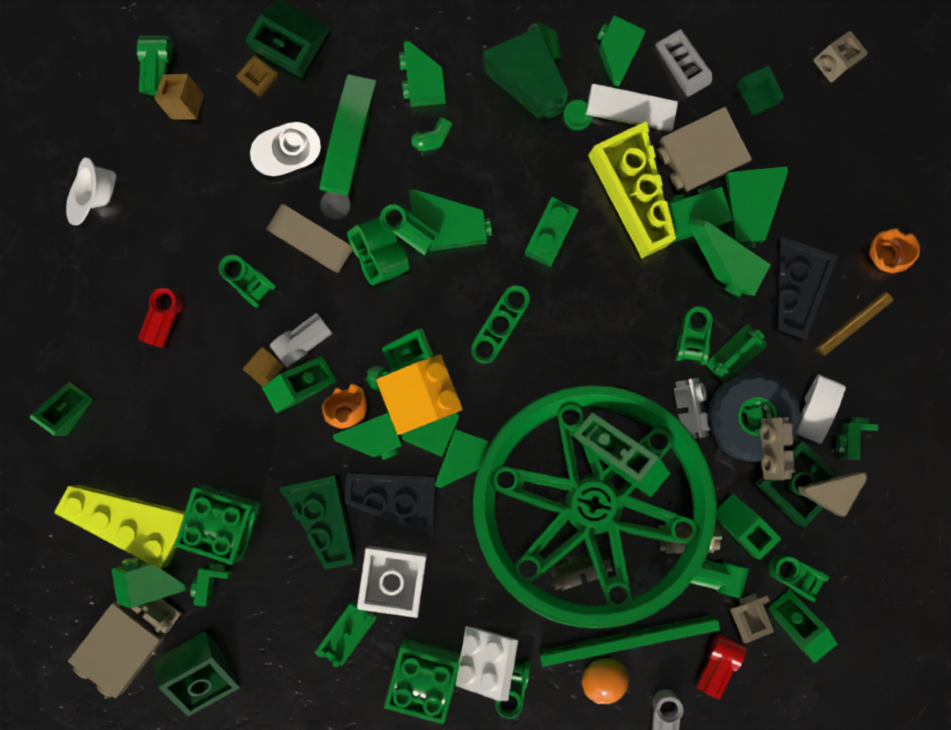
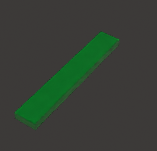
[539,615,720,667]

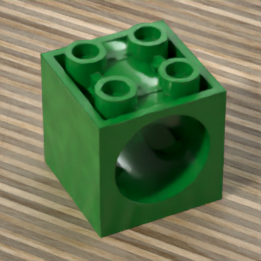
[174,485,261,565]
[384,639,461,724]

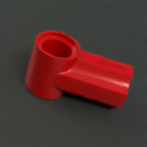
[138,288,183,348]
[695,633,747,699]

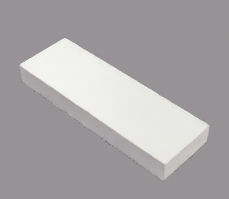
[586,84,678,132]

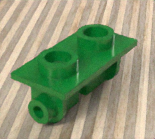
[706,323,768,384]

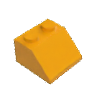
[376,354,463,435]

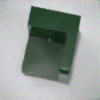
[737,66,784,115]

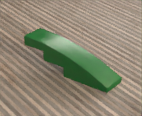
[320,75,376,196]

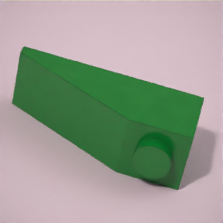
[688,219,770,297]
[573,413,670,497]

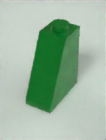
[723,167,788,250]
[409,189,492,253]

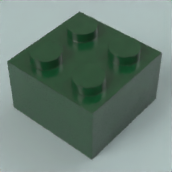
[754,441,839,527]

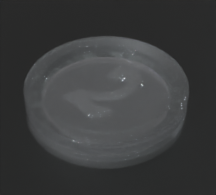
[321,192,350,220]

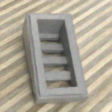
[656,29,712,97]

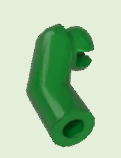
[528,23,562,61]
[411,117,453,151]

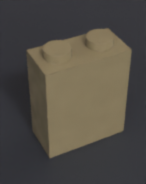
[657,107,752,195]
[68,602,166,698]

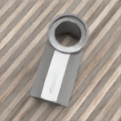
[270,313,333,370]
[652,689,683,730]

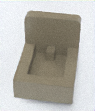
[730,593,774,643]

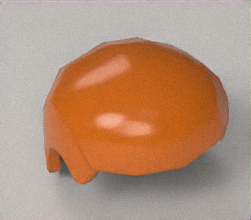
[870,228,920,273]
[322,383,367,429]
[581,657,630,704]

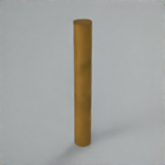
[817,292,893,356]

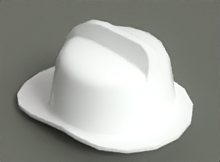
[250,122,321,176]
[66,158,116,225]

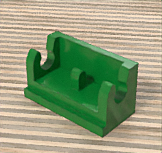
[315,600,377,667]

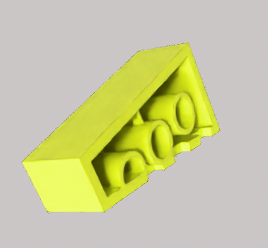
[588,121,676,258]
[54,485,185,569]

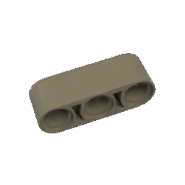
[266,204,353,273]

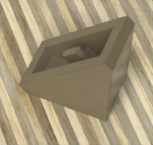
[798,472,867,517]

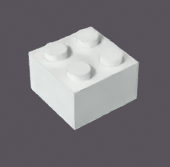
[357,546,427,617]

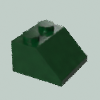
[152,631,240,717]

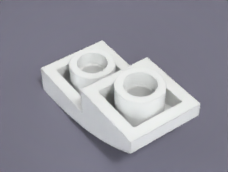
[798,374,846,444]

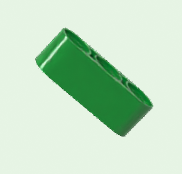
[471,285,530,364]

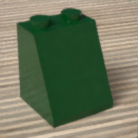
[483,27,568,119]

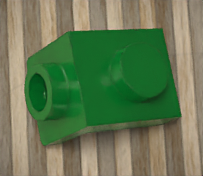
[836,417,878,460]
[191,562,233,607]

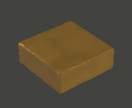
[236,55,278,97]
[243,347,285,386]

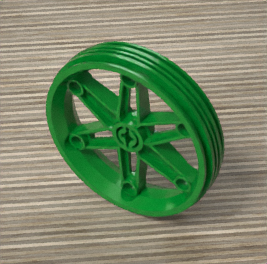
[473,385,716,628]

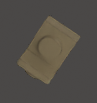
[814,31,868,82]

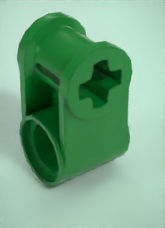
[219,255,276,308]
[675,307,712,365]
[768,554,830,603]
[495,661,530,718]

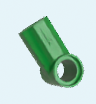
[137,35,172,96]
[380,205,440,255]
[691,560,749,598]

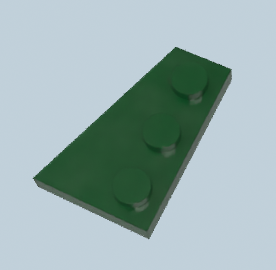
[279,475,356,569]

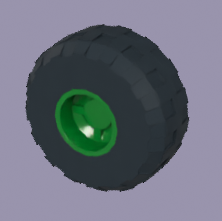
[708,372,801,462]

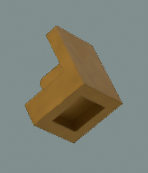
[155,74,204,120]

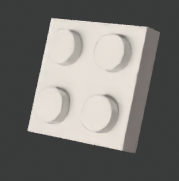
[456,626,518,701]

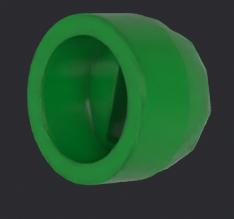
[364,366,390,391]

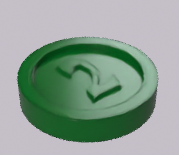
[563,100,593,130]

